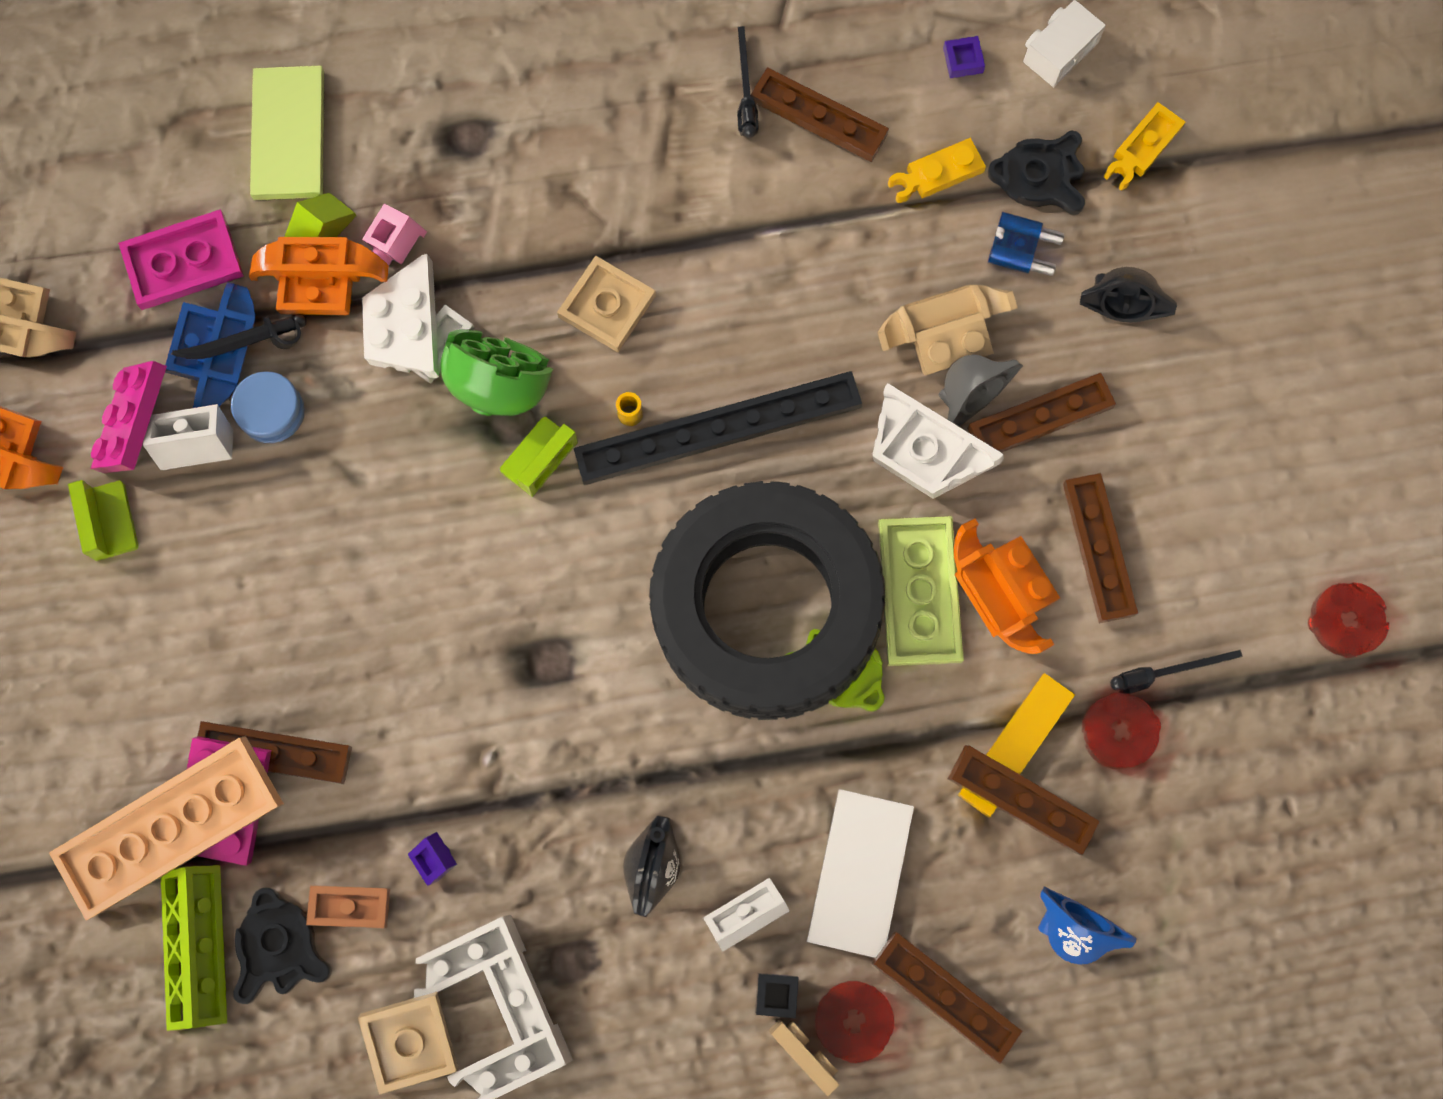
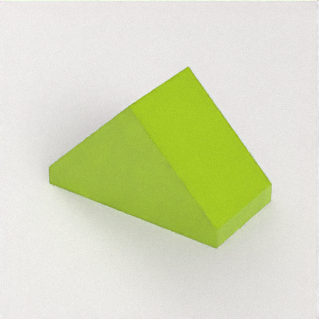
[284,193,357,237]

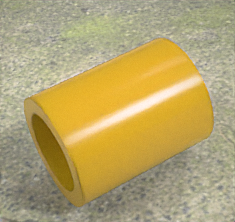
[616,392,643,426]

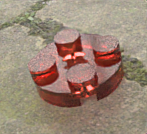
[1308,582,1389,658]
[1082,692,1161,769]
[815,981,894,1063]

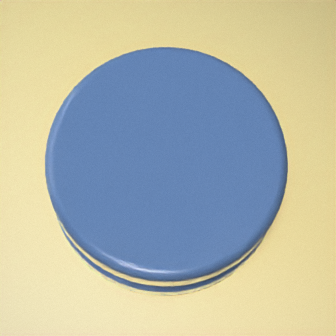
[231,371,305,443]

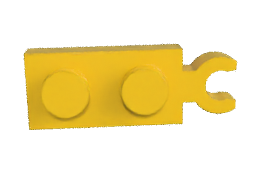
[1104,102,1186,191]
[888,137,986,203]

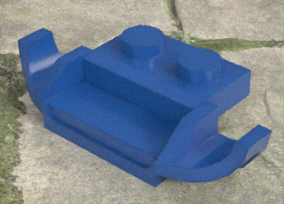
[165,282,255,408]

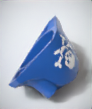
[1038,886,1137,965]

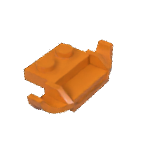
[249,237,389,315]
[0,406,63,489]
[954,518,1060,654]

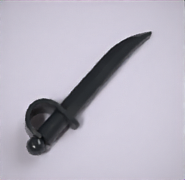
[737,26,759,138]
[171,314,307,359]
[1110,650,1243,694]

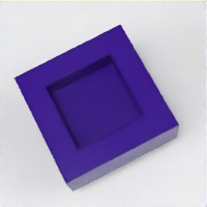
[943,36,985,78]
[408,832,457,887]

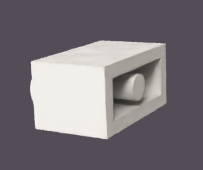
[1023,0,1106,88]
[143,404,233,470]

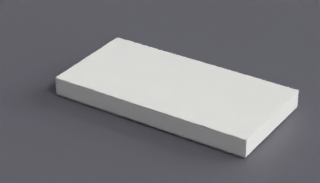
[807,789,914,958]

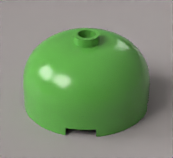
[440,329,553,416]

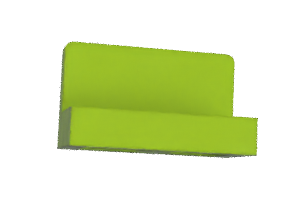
[500,417,578,497]
[68,480,139,561]

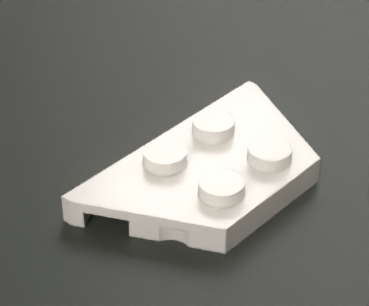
[362,254,439,378]
[872,383,1004,499]

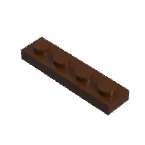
[751,67,889,162]
[967,372,1116,453]
[1063,473,1138,624]
[197,721,352,784]
[947,745,1100,855]
[872,932,1023,1064]

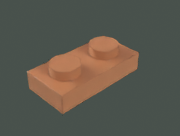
[306,885,390,928]

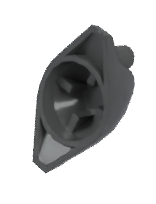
[939,354,1023,427]

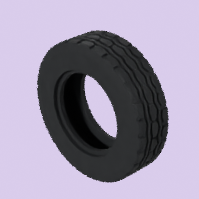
[649,481,886,720]

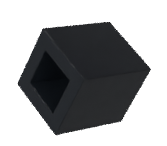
[755,973,799,1018]

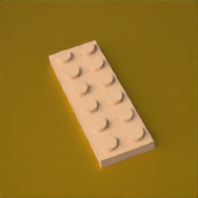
[49,736,284,920]

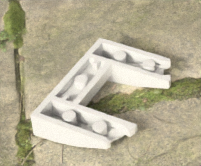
[414,915,573,1099]

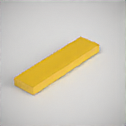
[958,673,1075,818]

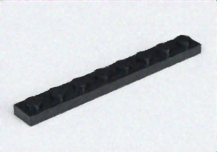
[573,371,862,486]

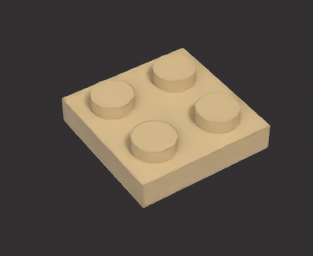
[557,256,656,352]
[358,992,458,1095]
[769,1019,839,1096]

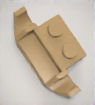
[0,278,77,358]
[877,285,1018,375]

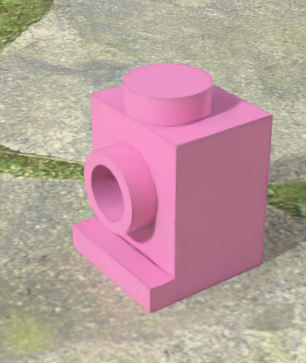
[362,204,427,265]

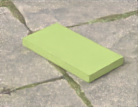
[250,66,324,200]
[878,516,964,666]

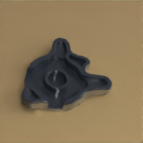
[988,130,1085,215]
[233,887,332,1004]

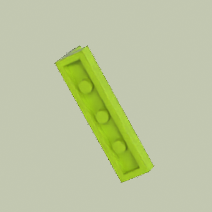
[161,865,227,1031]

